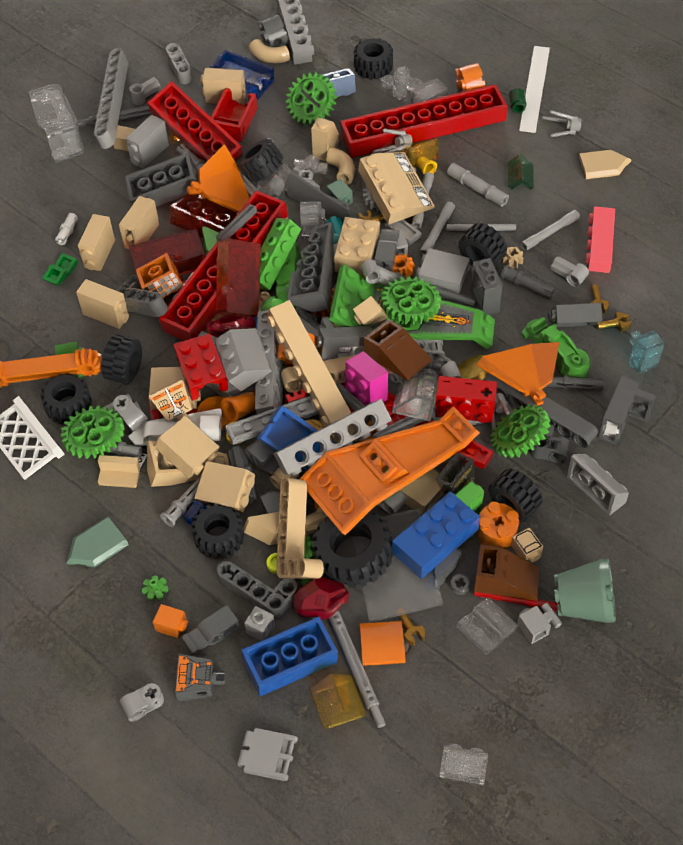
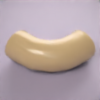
[249,39,290,64]
[326,147,355,185]

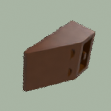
[364,319,432,381]
[474,544,540,601]

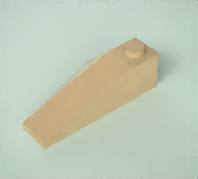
[147,441,230,487]

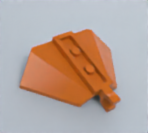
[187,144,249,213]
[477,342,559,406]

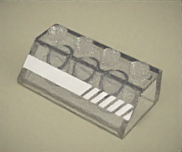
[392,369,439,421]

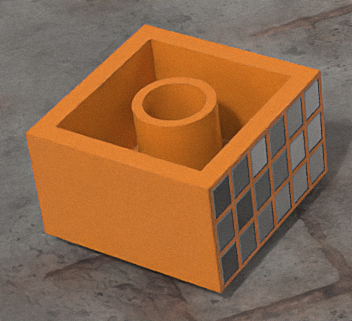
[136,253,183,298]

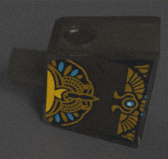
[436,452,476,495]

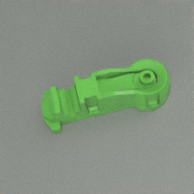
[275,241,301,309]
[521,317,591,378]

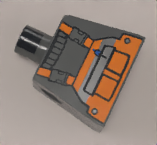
[175,654,226,701]

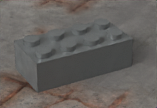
[125,152,199,207]

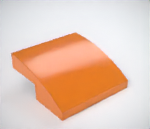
[360,621,406,666]

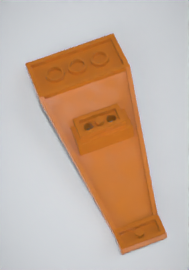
[300,406,479,535]

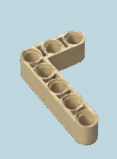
[277,478,324,579]

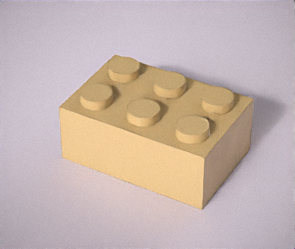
[334,217,380,275]

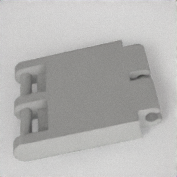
[237,728,298,781]

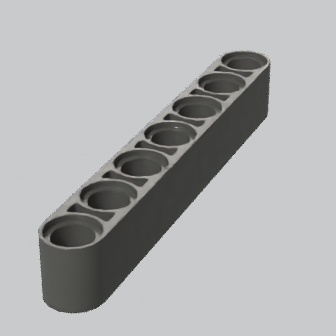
[483,372,598,448]

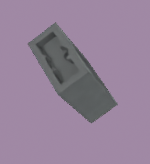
[471,258,503,315]
[548,303,602,327]

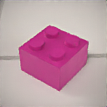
[345,351,388,406]

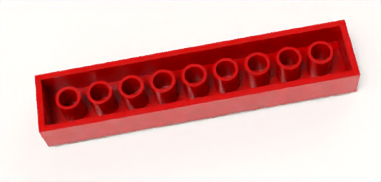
[340,84,508,158]
[159,190,288,341]

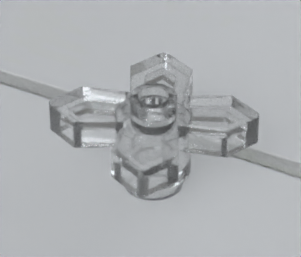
[380,66,424,101]

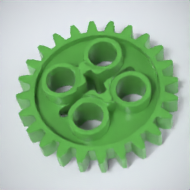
[285,72,337,126]
[381,276,441,325]
[490,404,551,458]
[61,405,125,459]

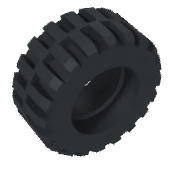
[312,510,394,588]

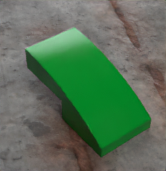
[42,253,78,286]

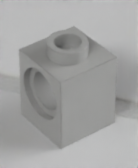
[245,606,275,641]

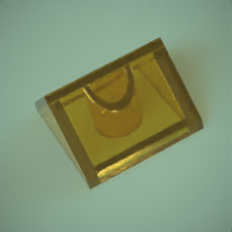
[397,138,439,167]
[311,674,366,730]

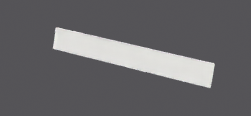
[519,46,550,133]

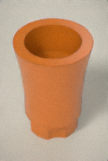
[221,390,256,422]

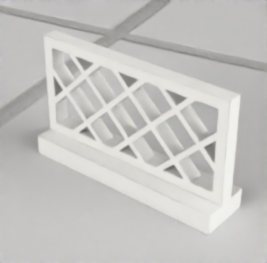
[0,396,64,480]

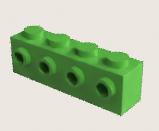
[245,218,301,290]

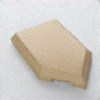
[578,150,631,179]

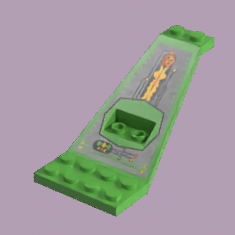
[329,264,495,349]

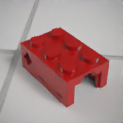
[211,88,257,142]
[173,333,229,401]
[435,376,497,423]

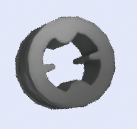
[451,574,469,595]

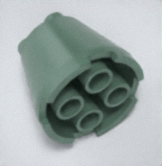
[554,559,616,623]

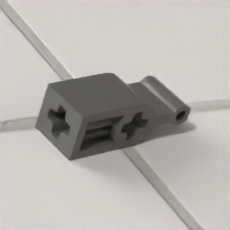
[375,229,400,272]
[182,605,240,655]

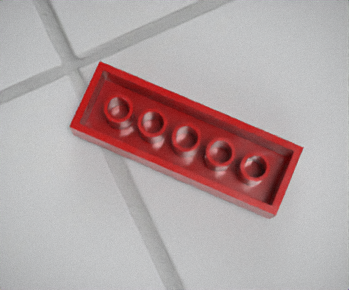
[148,81,243,162]

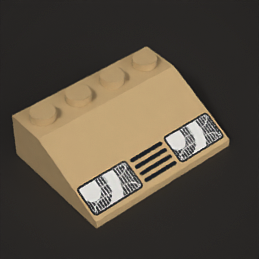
[358,152,435,225]

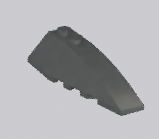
[287,222,334,312]

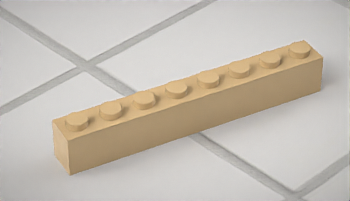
[267,300,359,443]

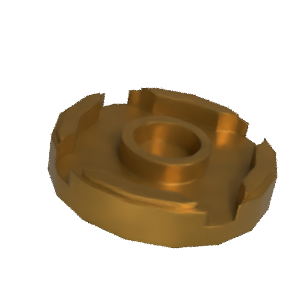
[458,355,487,380]

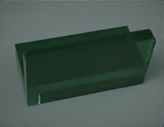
[507,154,534,190]

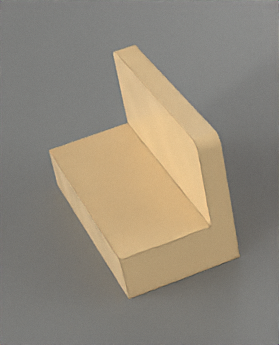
[98,455,140,488]

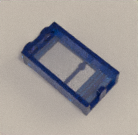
[209,50,275,100]

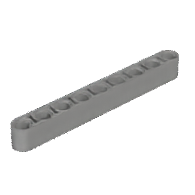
[94,48,129,149]

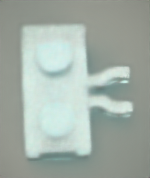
[629,330,665,374]

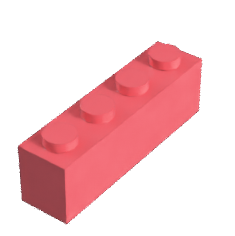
[585,207,615,273]

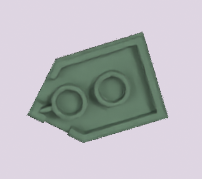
[67,516,129,567]

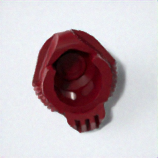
[205,314,256,338]
[293,577,350,620]

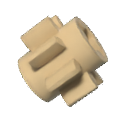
[502,247,524,269]

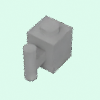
[517,603,562,644]

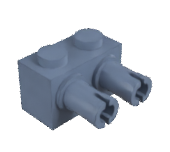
[319,68,356,97]

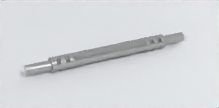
[329,611,386,728]

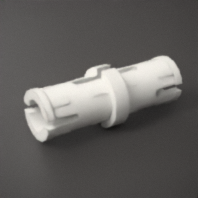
[55,213,78,245]

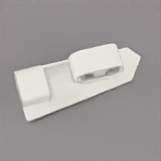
[128,408,222,446]

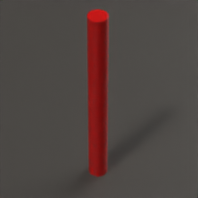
[474,592,558,611]

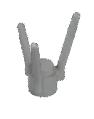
[542,110,582,137]
[374,129,412,153]
[491,393,513,433]

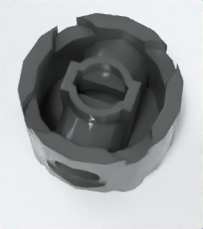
[258,15,289,47]

